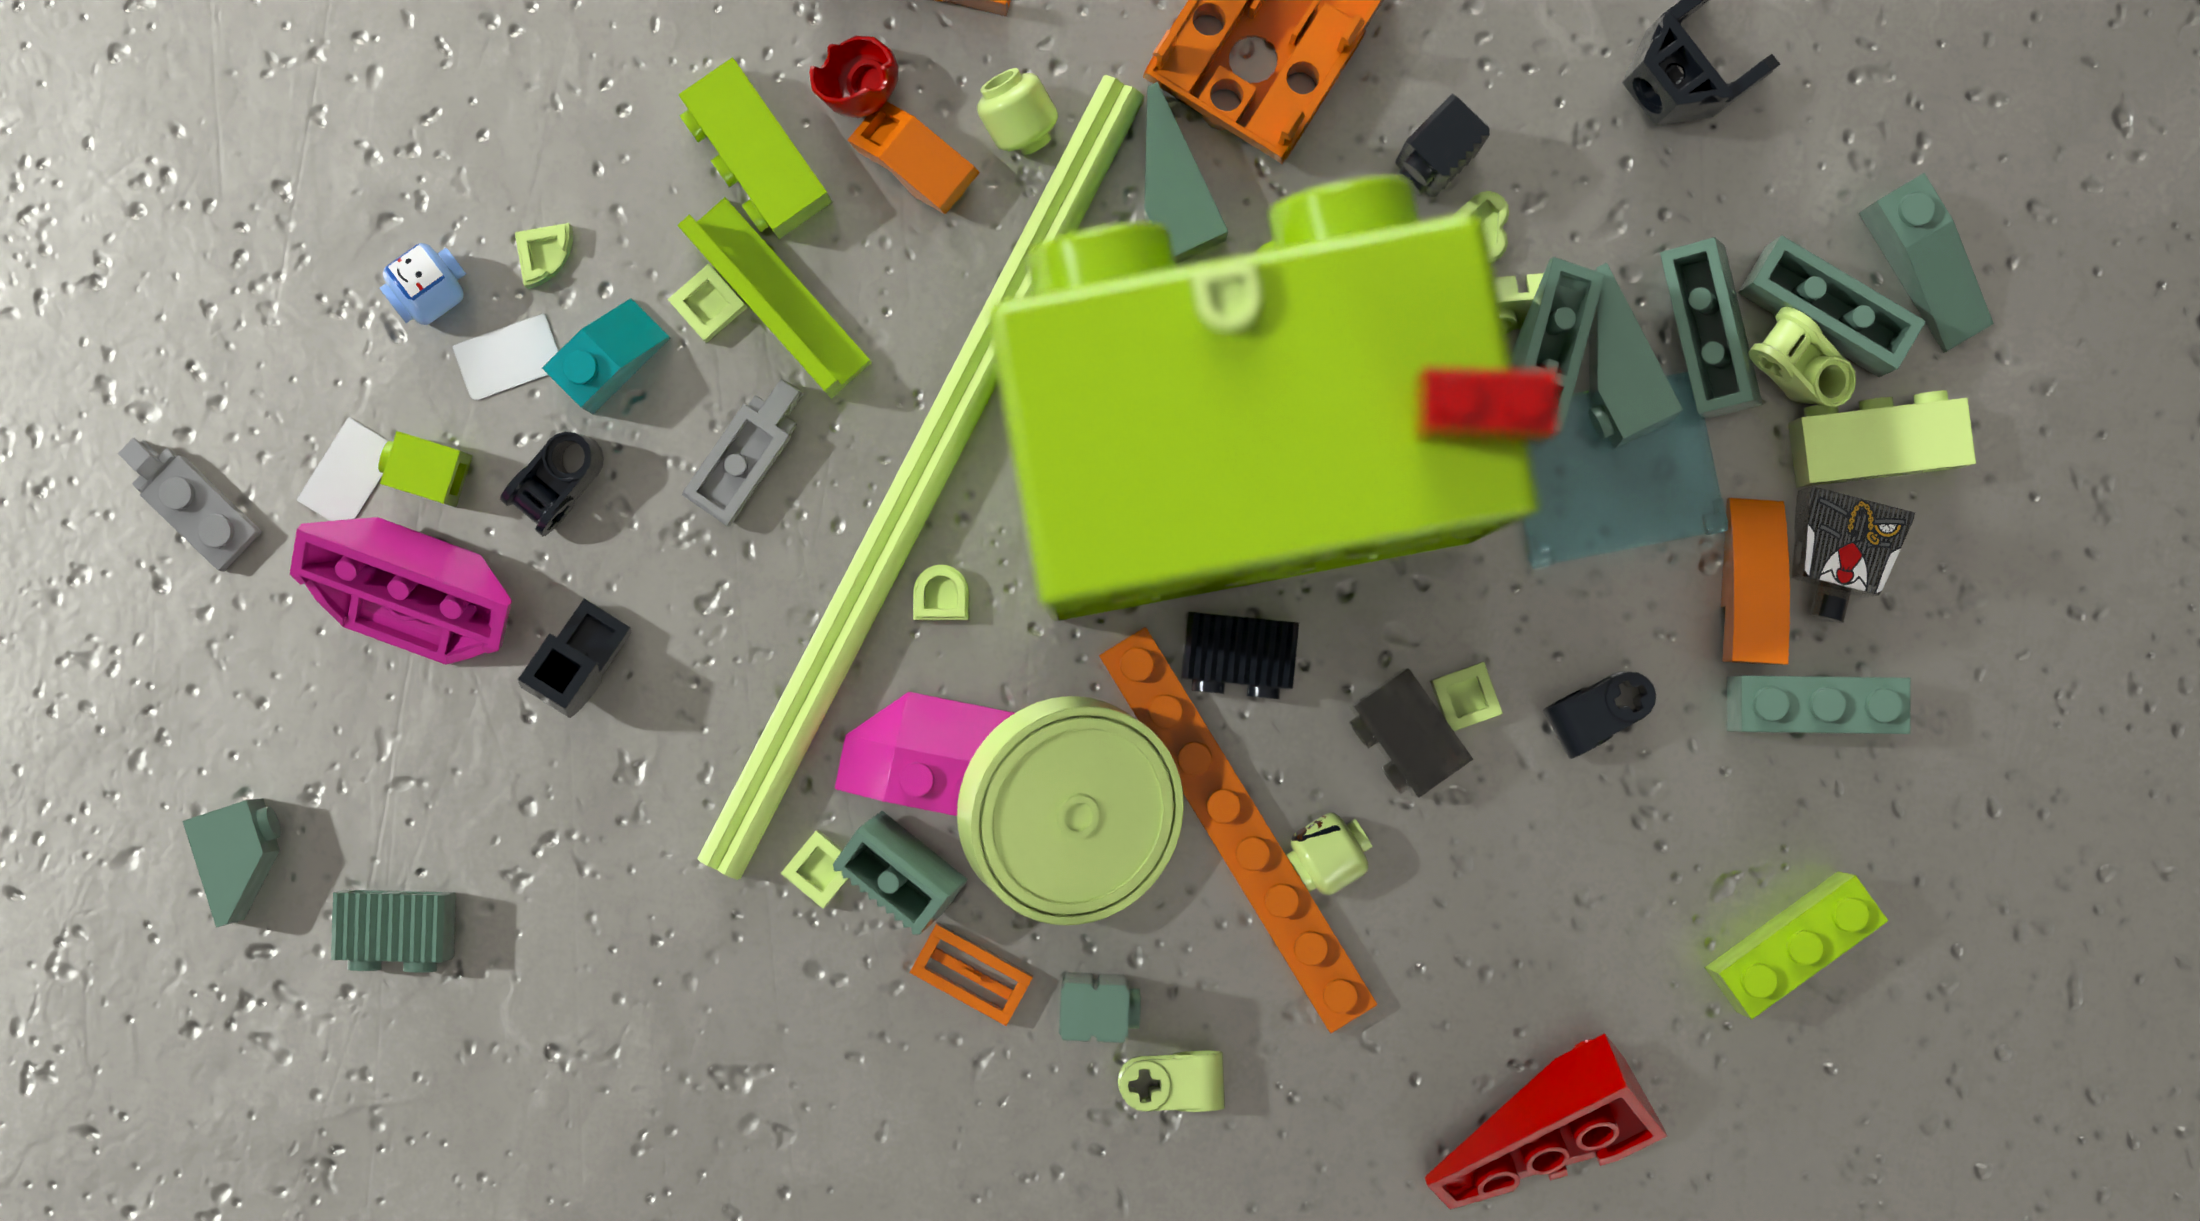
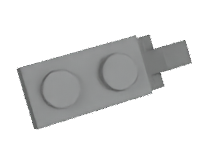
[682,379,803,527]
[118,438,262,572]

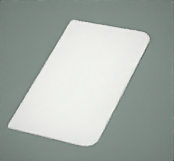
[453,313,558,400]
[297,417,388,521]

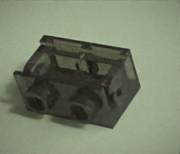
[1349,668,1473,798]

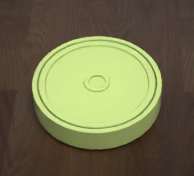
[957,696,1184,925]

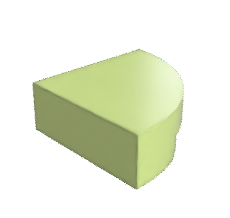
[515,223,573,289]

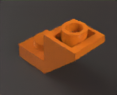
[847,102,980,214]

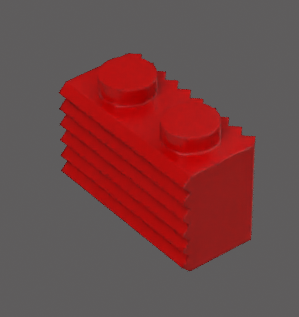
[1415,367,1558,444]

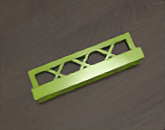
[677,197,872,399]

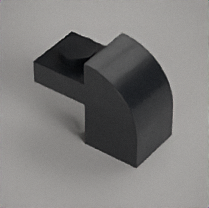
[518,598,632,718]

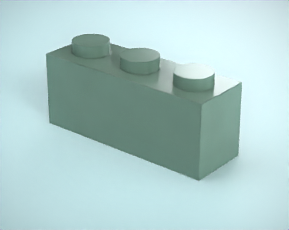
[1738,235,1926,377]
[1660,237,1763,419]
[1727,676,1911,734]

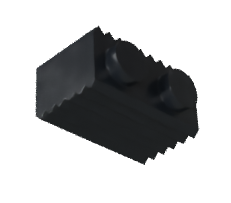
[1395,94,1490,197]
[1181,612,1299,699]

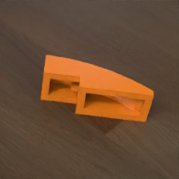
[1721,498,1790,665]

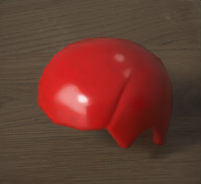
[809,36,899,118]

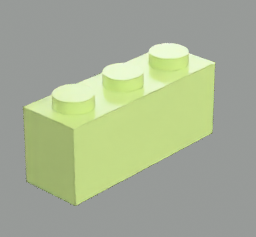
[1788,390,1976,488]

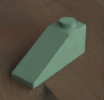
[1144,82,1229,264]
[1859,173,1994,353]
[1510,257,1605,441]
[1588,263,1683,449]

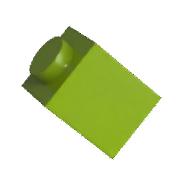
[378,431,473,507]

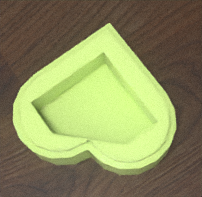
[1453,191,1509,264]

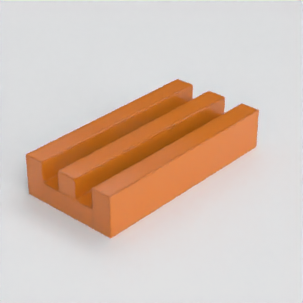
[909,922,1034,1026]

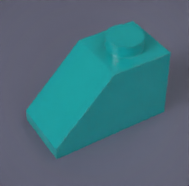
[542,298,670,414]

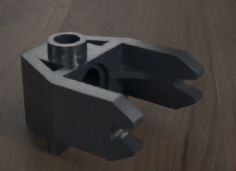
[1622,0,1781,126]

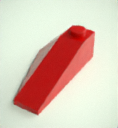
[1425,1033,1668,1210]

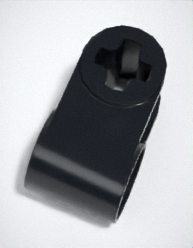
[500,432,604,537]
[1543,672,1656,759]

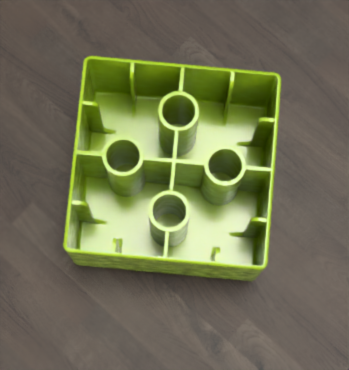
[988,176,1540,621]

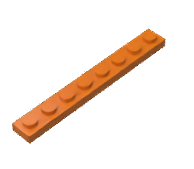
[1099,627,1378,1034]

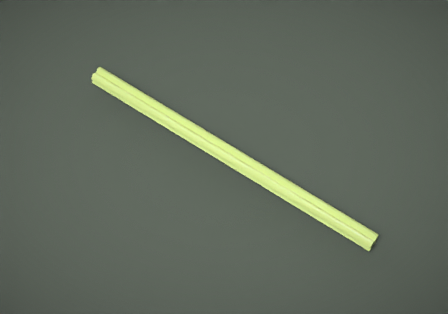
[697,75,1144,880]

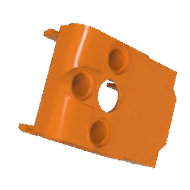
[1143,0,1384,165]

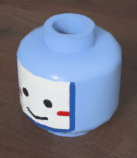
[379,243,466,325]

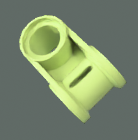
[1748,307,1856,407]
[1117,1050,1225,1112]

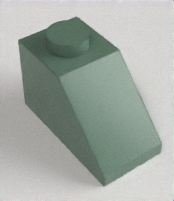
[183,798,281,928]

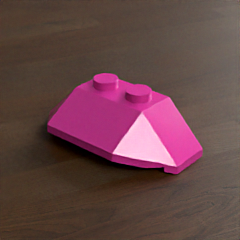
[289,517,512,665]
[835,692,1014,816]

